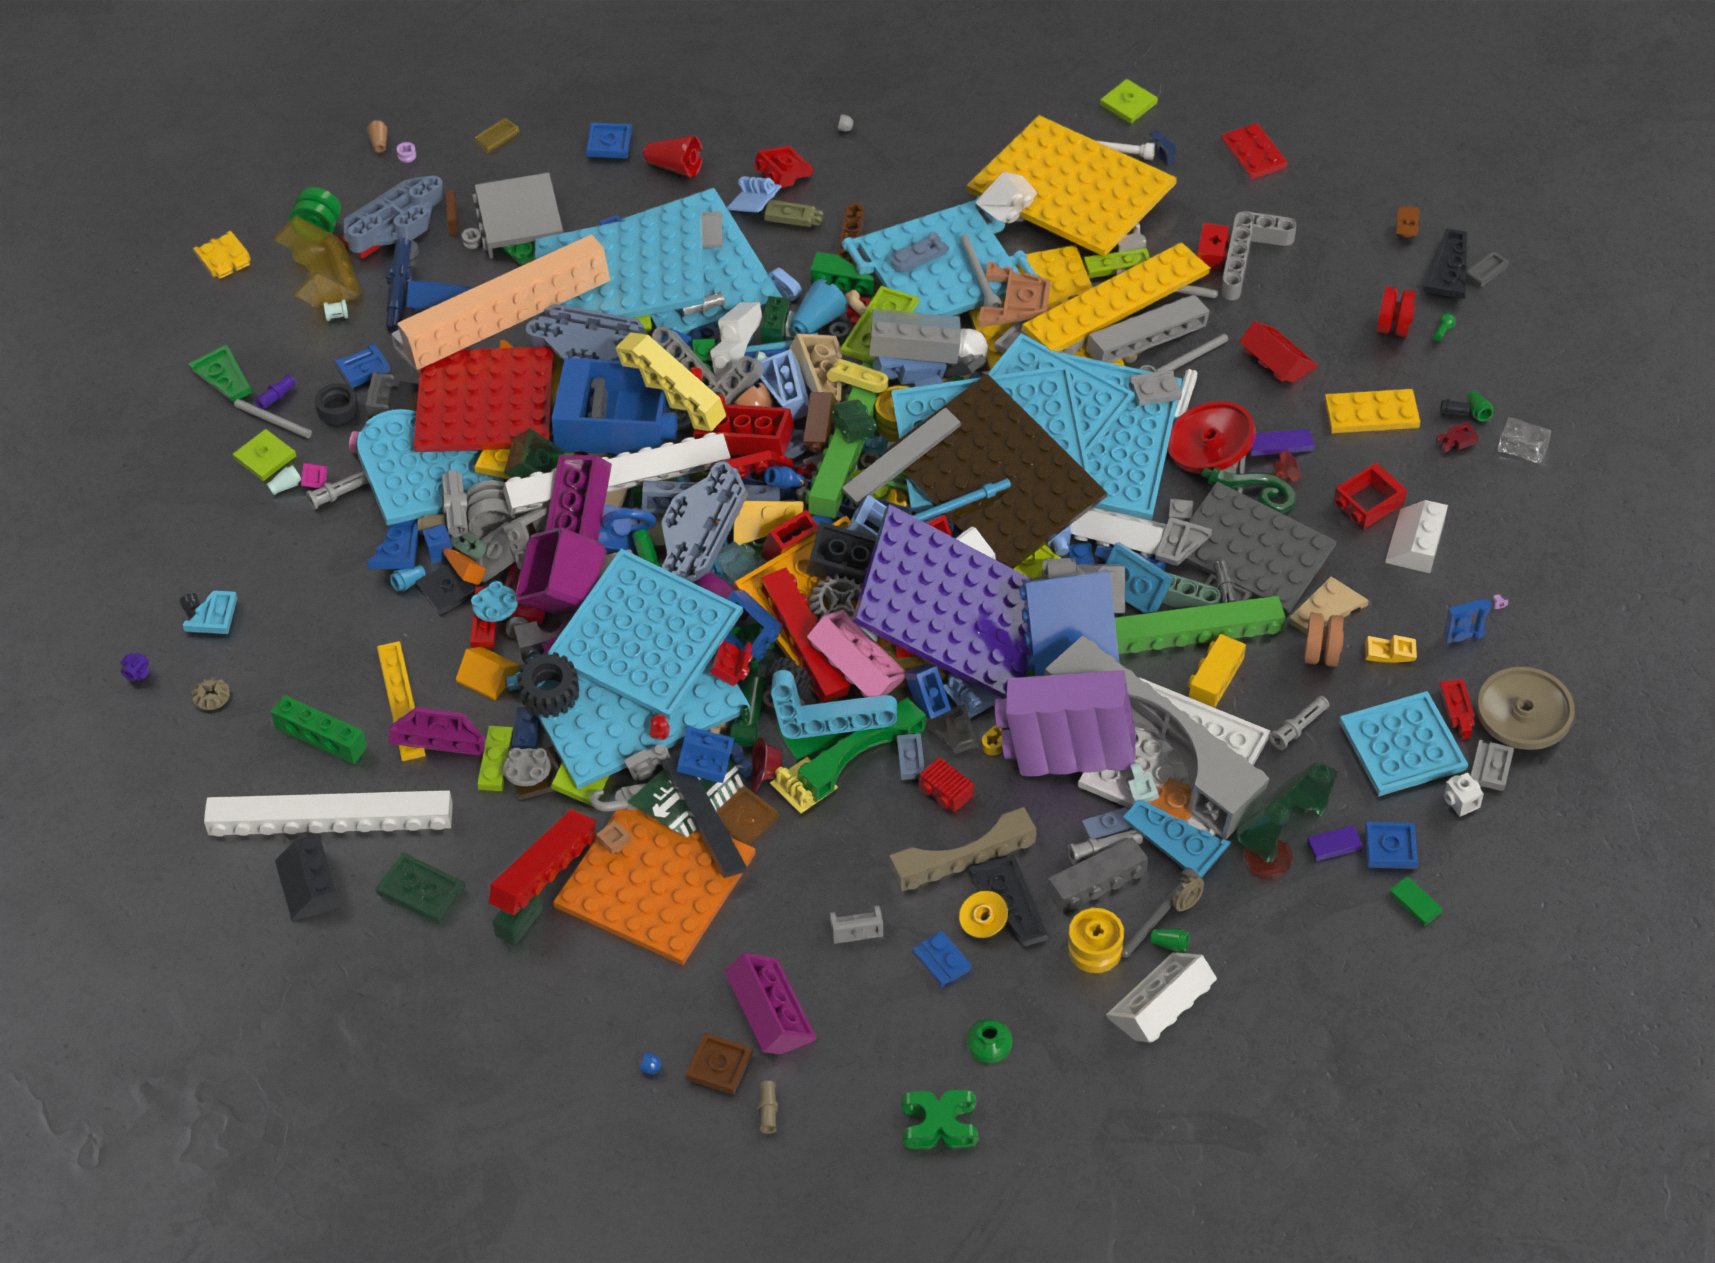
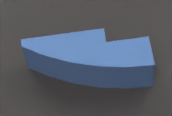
[873,356,946,385]

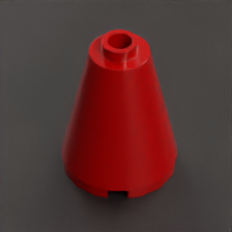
[643,136,703,177]

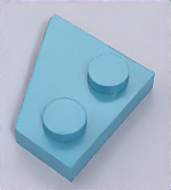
[183,591,237,634]

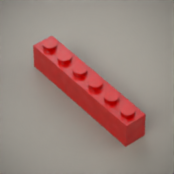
[759,567,851,703]
[489,809,597,915]

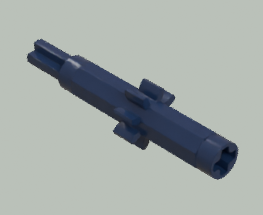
[386,238,413,332]

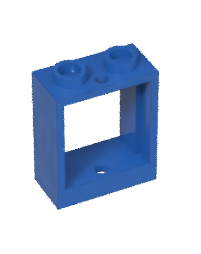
[724,590,783,662]

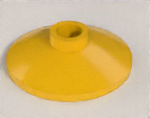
[959,891,1008,938]

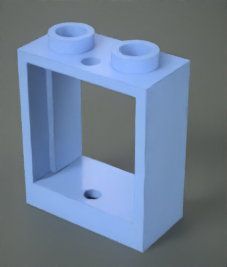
[847,495,886,538]

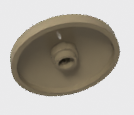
[1477,667,1575,750]

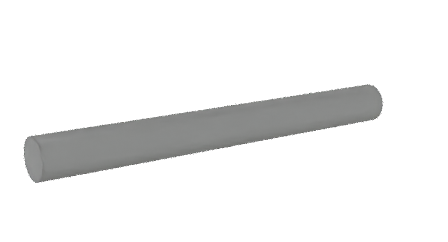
[1156,333,1229,372]
[234,399,312,438]

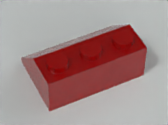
[1239,320,1318,382]

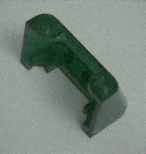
[1236,762,1338,863]

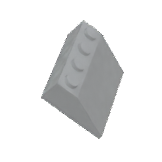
[869,309,961,364]

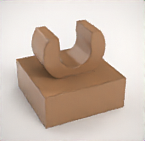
[596,821,631,855]

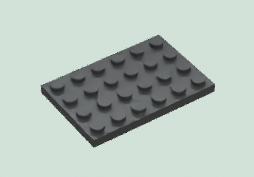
[1183,482,1336,614]

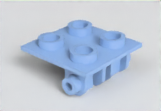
[727,176,781,213]
[943,673,1002,719]

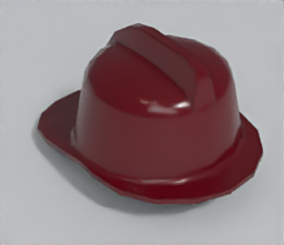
[751,737,782,793]

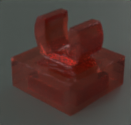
[1274,450,1302,482]

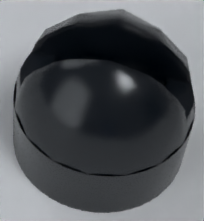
[179,593,200,613]

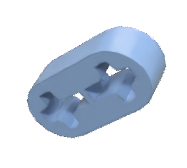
[768,268,803,301]

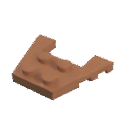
[979,261,1051,327]

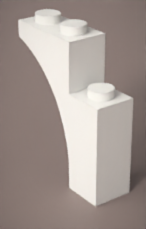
[710,302,762,388]

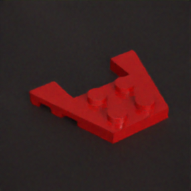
[725,450,794,479]

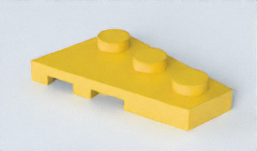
[733,500,803,547]

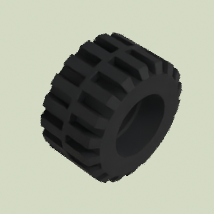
[517,652,580,718]

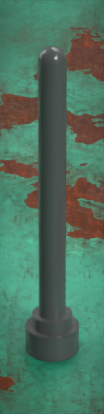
[1121,867,1200,958]

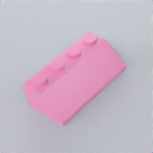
[807,610,906,698]

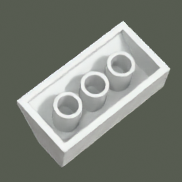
[1070,507,1167,557]
[1106,952,1217,1042]

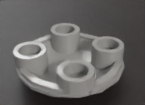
[503,748,551,786]

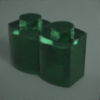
[832,399,876,444]

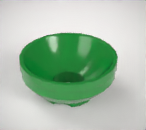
[966,1019,1013,1063]

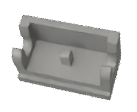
[830,906,883,944]

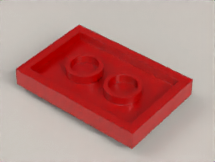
[1220,123,1287,180]

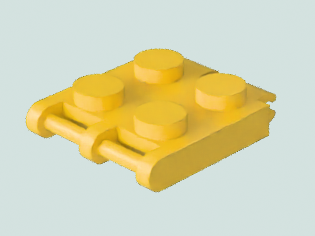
[193,231,251,279]

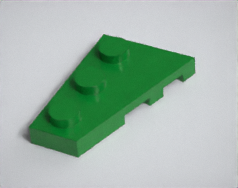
[188,344,252,402]

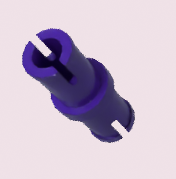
[255,375,296,410]

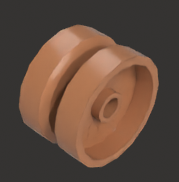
[1304,612,1344,667]

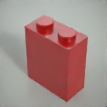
[761,510,819,563]

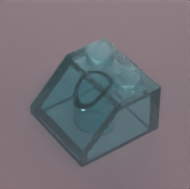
[714,541,768,581]

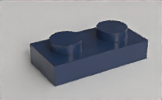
[512,707,540,749]

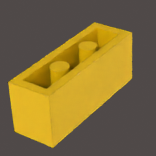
[1187,634,1246,708]

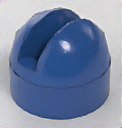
[640,1052,661,1074]

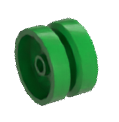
[288,187,342,241]

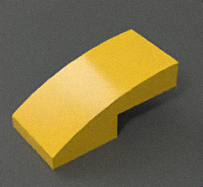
[1365,635,1417,663]

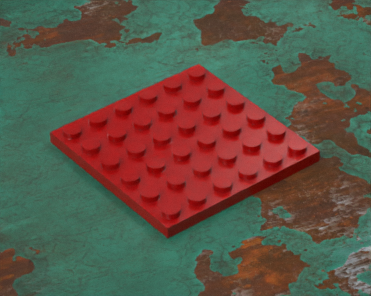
[414,347,554,452]

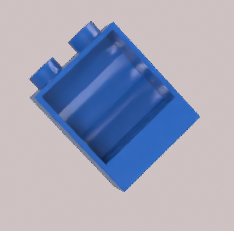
[552,358,677,455]

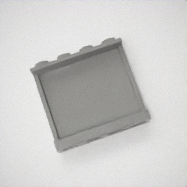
[472,173,563,258]

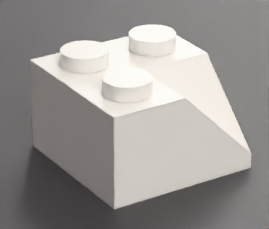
[976,172,1038,224]

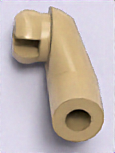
[845,290,867,316]

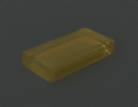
[474,118,520,153]

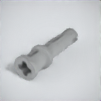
[306,470,369,510]
[1269,696,1329,750]
[1067,829,1143,865]

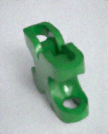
[900,1090,979,1149]

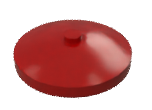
[1167,401,1256,474]

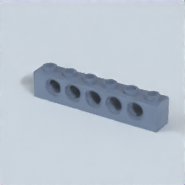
[642,480,780,514]

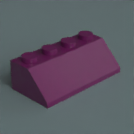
[545,455,612,541]
[724,952,817,1054]

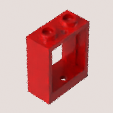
[1333,463,1407,529]

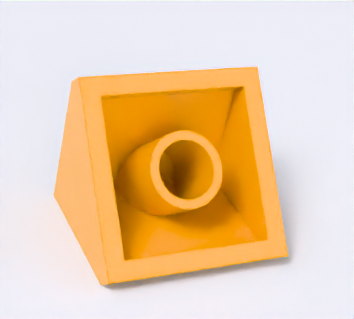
[456,647,521,701]

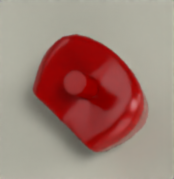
[650,714,670,741]

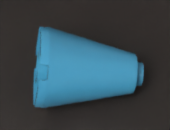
[791,279,847,335]

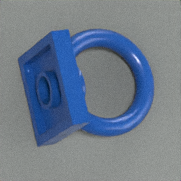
[598,504,657,555]

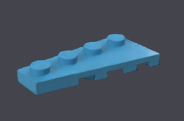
[1123,799,1231,878]

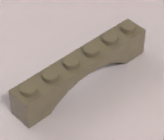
[889,807,1036,892]

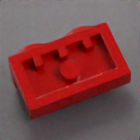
[710,641,753,687]

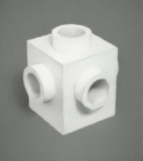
[1444,772,1484,817]

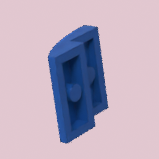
[676,726,734,783]

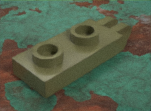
[765,200,824,227]

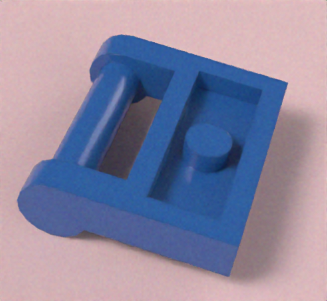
[334,343,390,388]
[1443,599,1491,644]

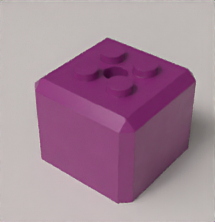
[515,527,606,616]

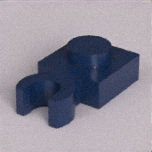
[1149,130,1176,166]
[728,742,753,778]

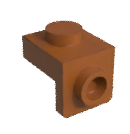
[1396,206,1420,237]

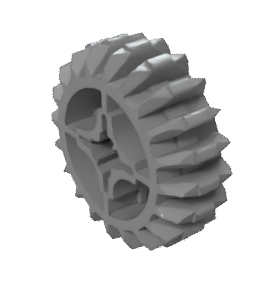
[809,575,863,627]

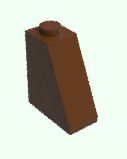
[803,392,841,453]

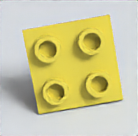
[770,757,838,814]

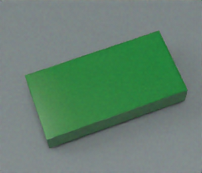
[1389,876,1443,926]

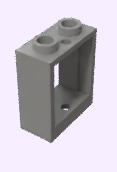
[503,506,550,569]

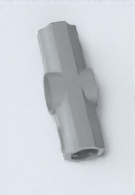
[442,470,468,537]

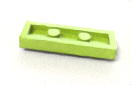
[1084,248,1150,278]
[477,726,513,791]

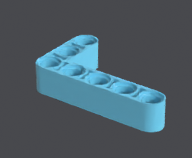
[771,670,897,739]

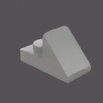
[702,211,723,248]

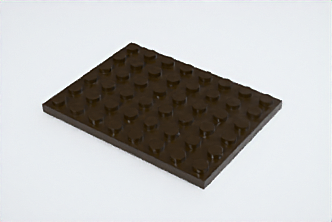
[884,373,1107,569]

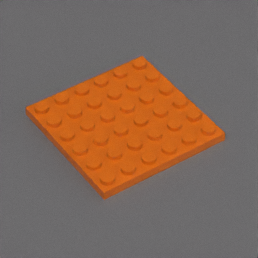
[553,806,756,965]

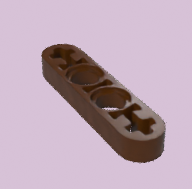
[837,203,865,265]

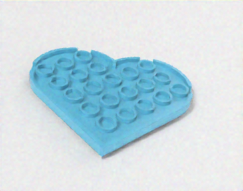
[357,409,504,525]

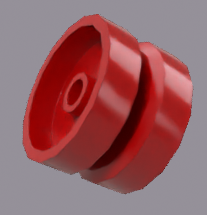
[1377,286,1416,338]

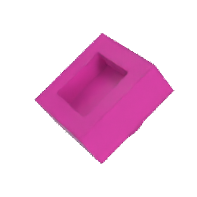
[301,463,328,488]

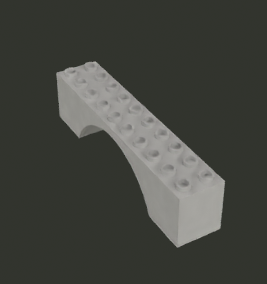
[1044,635,1270,840]

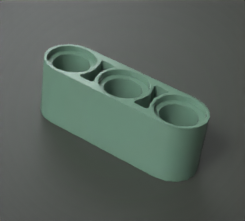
[1162,573,1220,609]

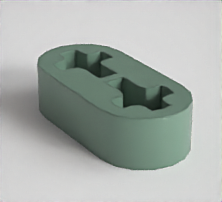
[451,532,487,560]

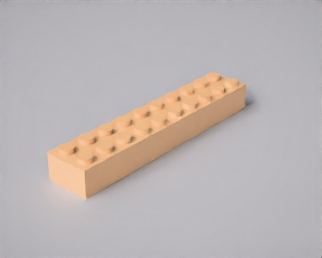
[397,234,611,370]

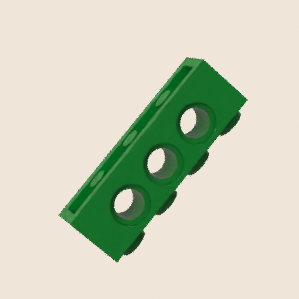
[271,695,367,764]

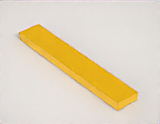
[377,641,426,761]

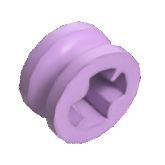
[397,142,416,163]

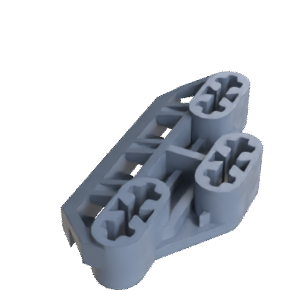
[344,175,443,253]
[526,304,646,364]
[662,461,748,582]

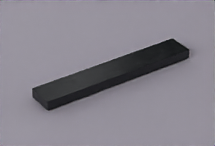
[662,756,747,878]

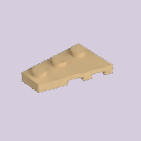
[1289,576,1369,635]

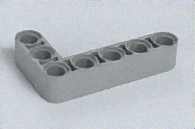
[1222,211,1296,300]
[652,327,764,405]

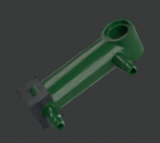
[730,657,768,747]

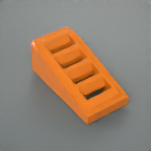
[443,548,486,585]

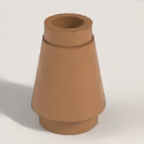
[367,121,387,152]

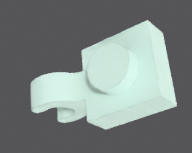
[1128,762,1159,803]

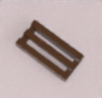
[446,190,458,235]

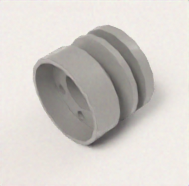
[466,480,516,539]

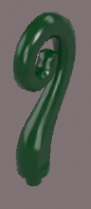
[1201,467,1297,514]

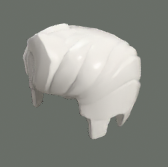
[959,329,988,368]

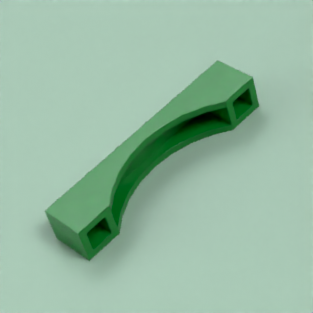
[797,698,926,802]

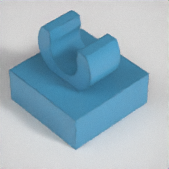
[862,434,888,458]

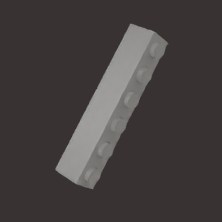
[1086,294,1210,363]

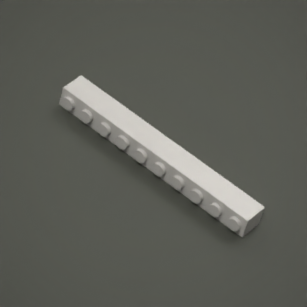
[503,433,731,515]
[204,790,453,836]

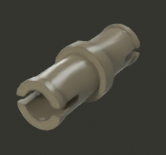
[757,1081,778,1134]

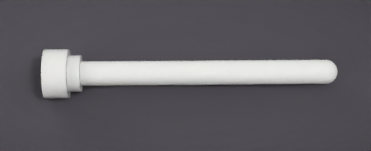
[1097,141,1155,160]

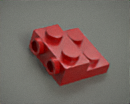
[754,146,814,188]

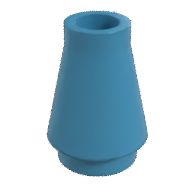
[390,565,426,592]

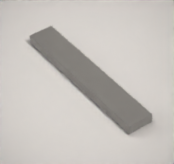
[842,407,961,506]

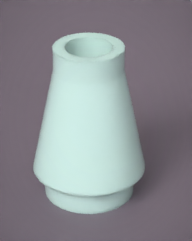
[267,465,302,495]

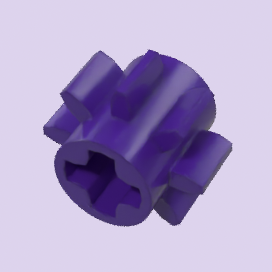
[120,653,150,681]

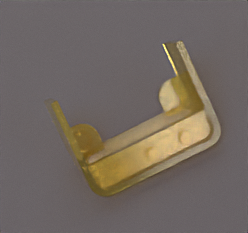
[274,215,362,308]

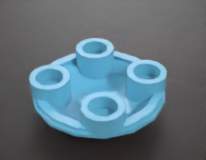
[471,581,518,622]

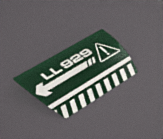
[628,755,746,837]

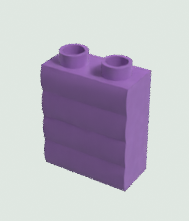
[995,670,1136,776]

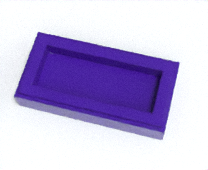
[1307,826,1363,861]

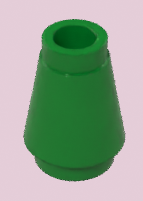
[1466,391,1494,422]
[1151,928,1190,953]

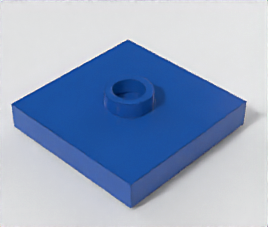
[586,123,632,158]
[1364,822,1418,869]

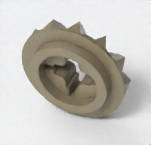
[191,677,230,710]
[1172,875,1204,911]

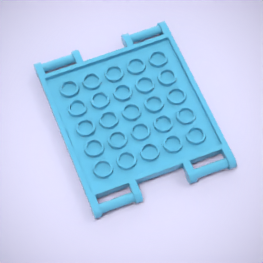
[841,195,1041,316]

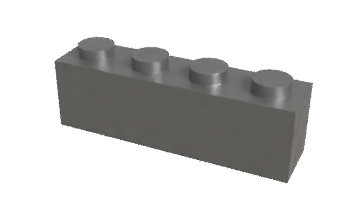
[1047,837,1148,913]

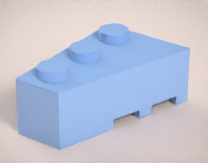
[751,349,809,421]

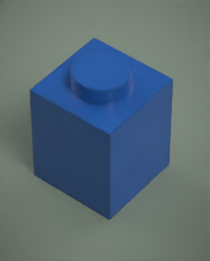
[423,524,452,564]

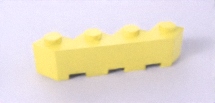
[616,332,726,431]

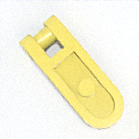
[826,359,888,393]

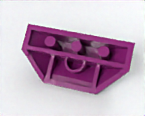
[388,707,485,756]

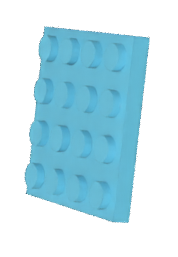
[1339,691,1468,796]

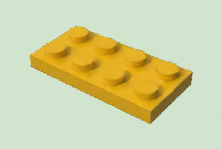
[1324,389,1420,433]

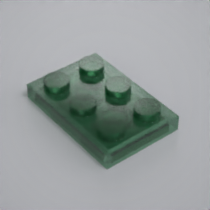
[375,852,465,923]

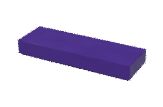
[1249,429,1315,456]

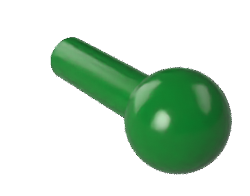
[1433,313,1456,341]

